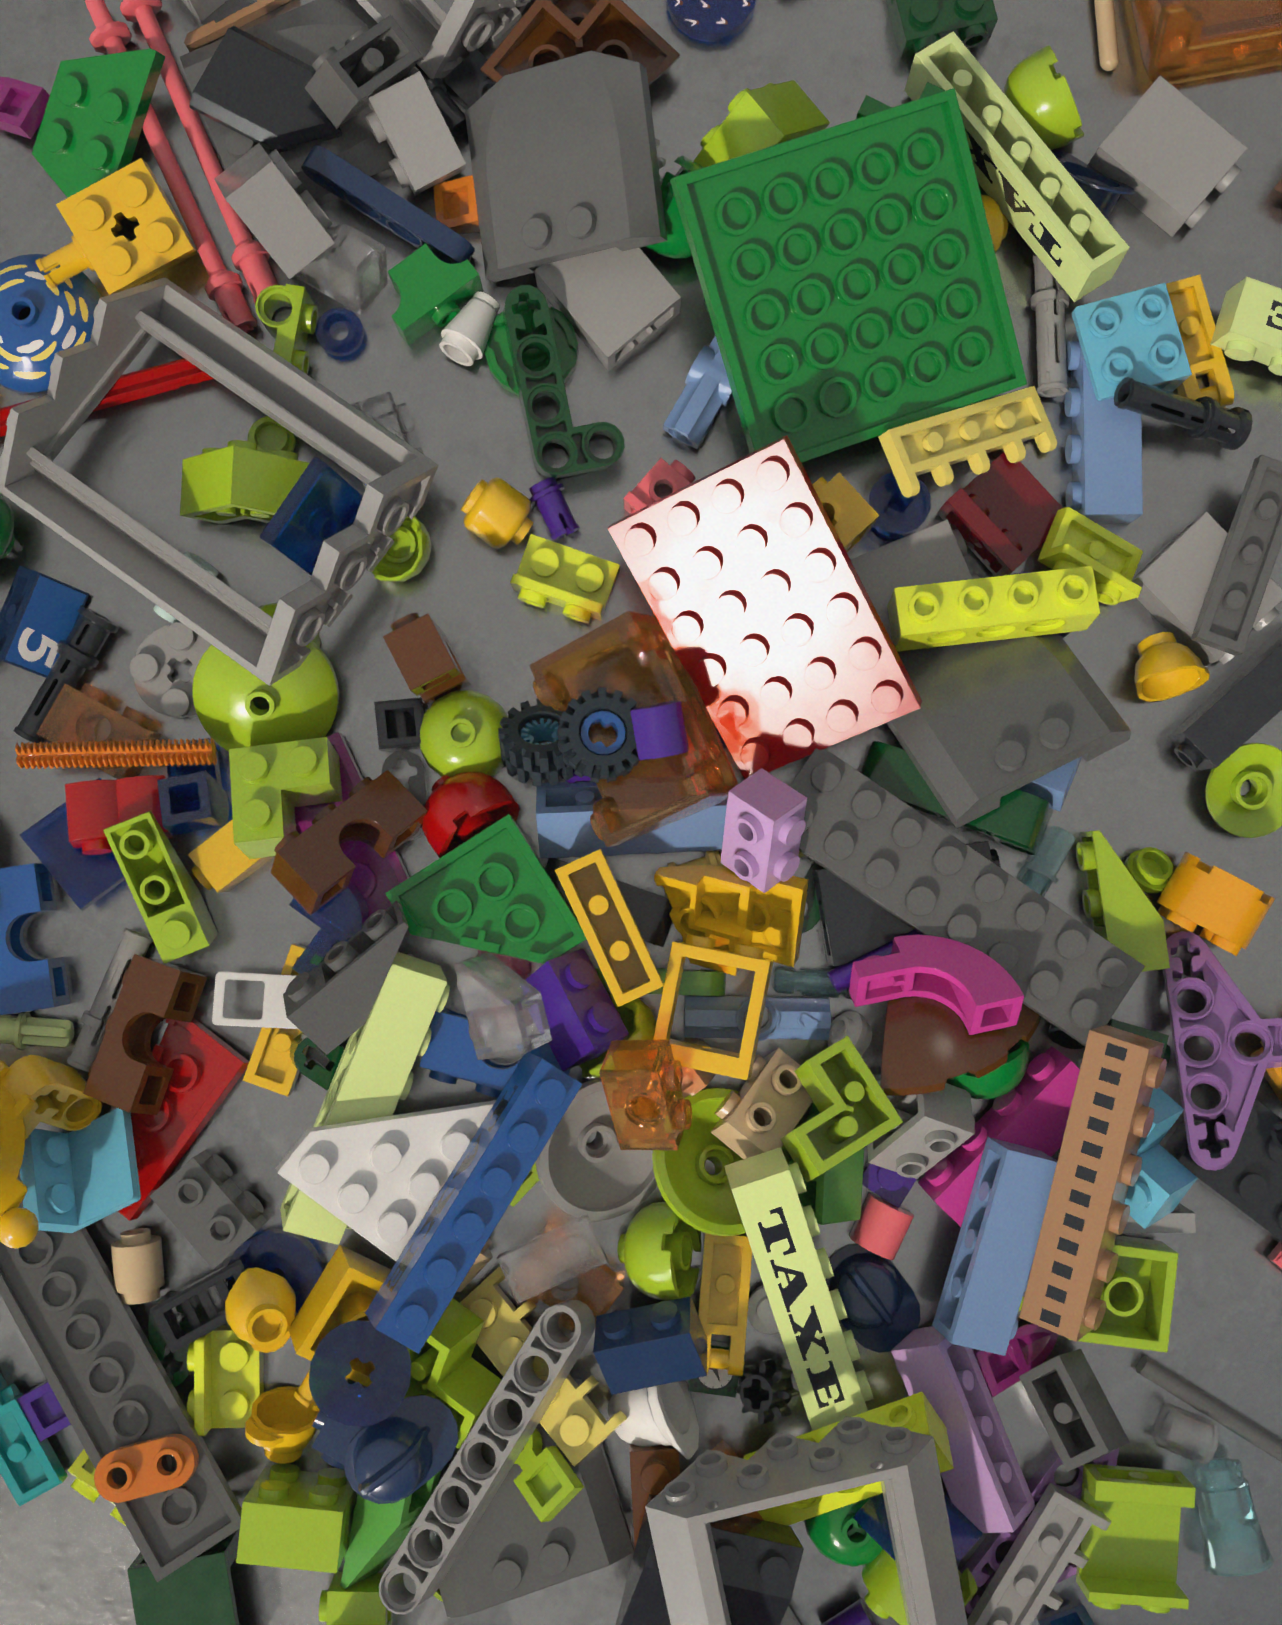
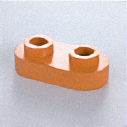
[94,1434,199,1503]

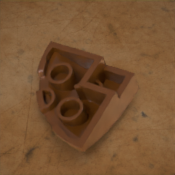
[481,0,680,85]
[880,996,1042,1096]

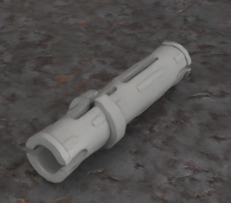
[1030,255,1069,397]
[67,928,153,1072]

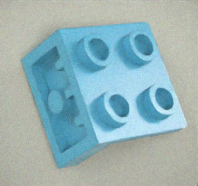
[1072,283,1192,401]
[20,1108,141,1233]

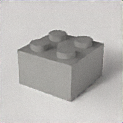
[214,143,335,279]

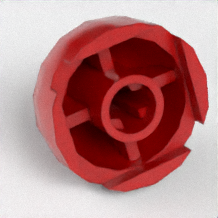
[422,772,520,858]

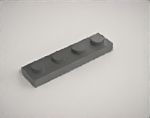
[1191,454,1282,656]

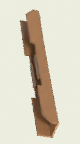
[184,0,292,52]

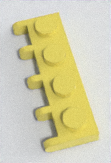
[878,386,1057,498]
[460,1265,627,1467]

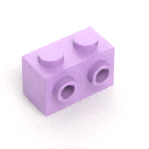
[720,768,807,893]

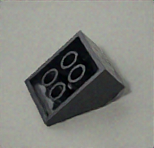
[615,1494,804,1625]

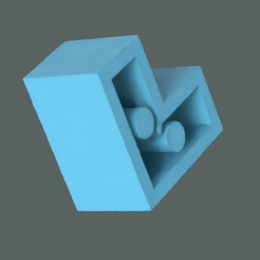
[1124,1088,1198,1229]

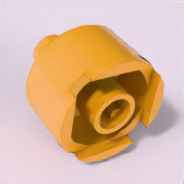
[1157,852,1275,956]

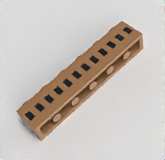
[1019,1025,1167,1342]

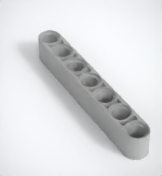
[379,1300,595,1615]

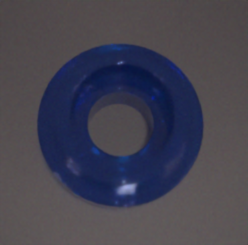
[316,308,364,356]

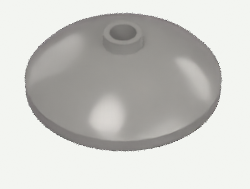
[536,1077,667,1221]

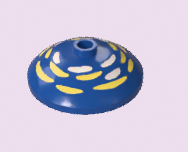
[0,254,101,395]

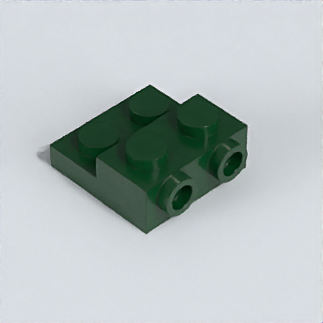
[886,0,998,59]

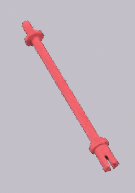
[85,0,258,333]
[120,0,278,304]

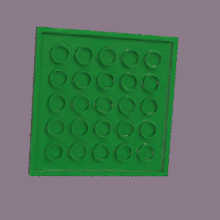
[670,88,1027,463]

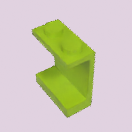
[1076,1464,1196,1613]

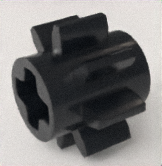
[735,1358,799,1424]

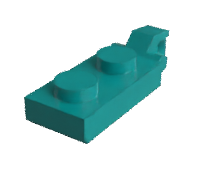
[0,1373,68,1506]

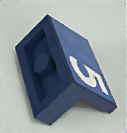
[0,566,89,678]

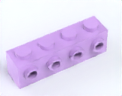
[891,1327,1036,1534]

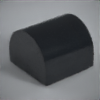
[374,697,424,751]

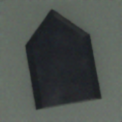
[189,26,342,153]

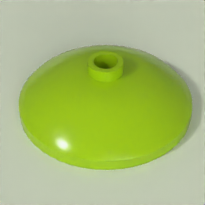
[192,641,339,752]
[652,1088,791,1236]

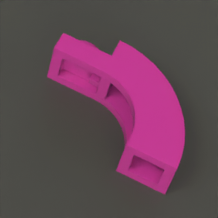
[849,935,1024,1035]

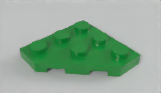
[385,814,586,964]

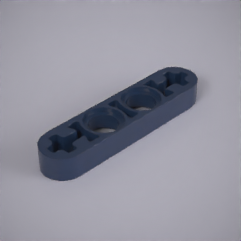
[301,145,475,264]

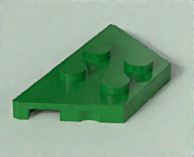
[32,48,166,198]

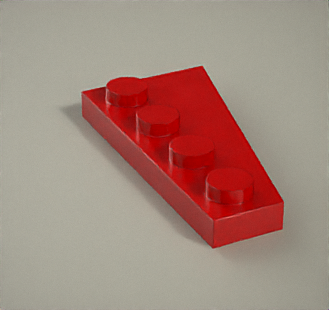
[118,1018,249,1221]

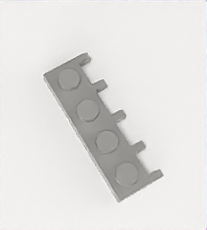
[967,1483,1111,1625]

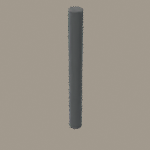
[1136,1355,1282,1462]

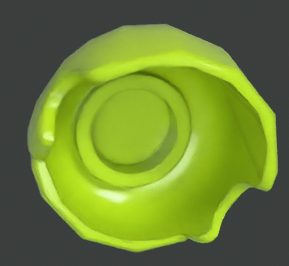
[372,516,432,582]

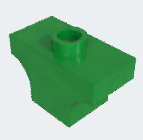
[388,243,484,346]

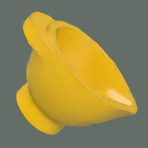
[1134,632,1210,702]
[225,1267,296,1353]
[245,1386,320,1464]

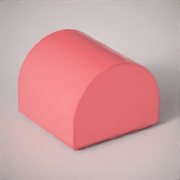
[849,1193,914,1260]

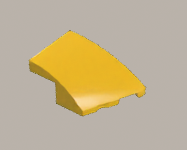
[654,865,809,976]

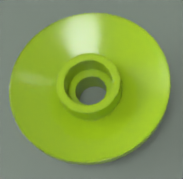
[1205,743,1282,838]

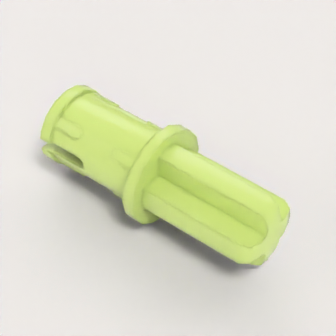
[0,1012,74,1050]

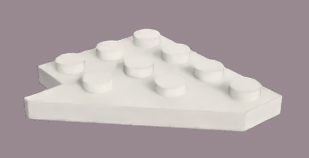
[275,1100,496,1262]

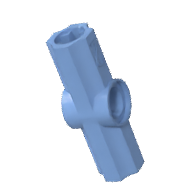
[663,336,733,449]
[684,995,831,1041]

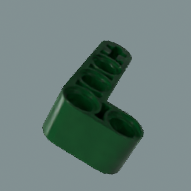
[503,285,625,479]
[861,741,1053,856]

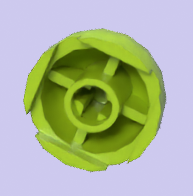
[1004,45,1084,150]
[420,690,508,777]
[617,1202,702,1301]

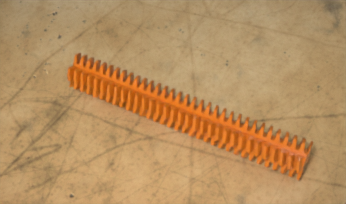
[15,738,217,769]

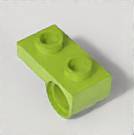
[255,284,318,374]

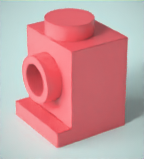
[623,458,696,514]

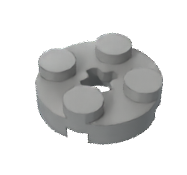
[130,622,211,718]

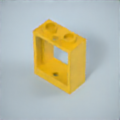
[649,934,774,1080]

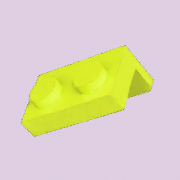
[1037,506,1143,605]

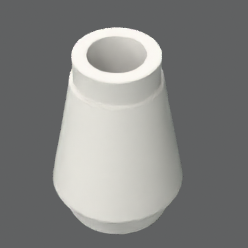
[439,291,500,366]

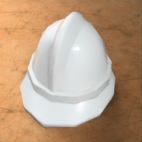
[607,1380,699,1459]

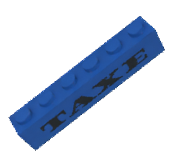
[365,1052,582,1354]

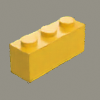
[555,849,664,1007]

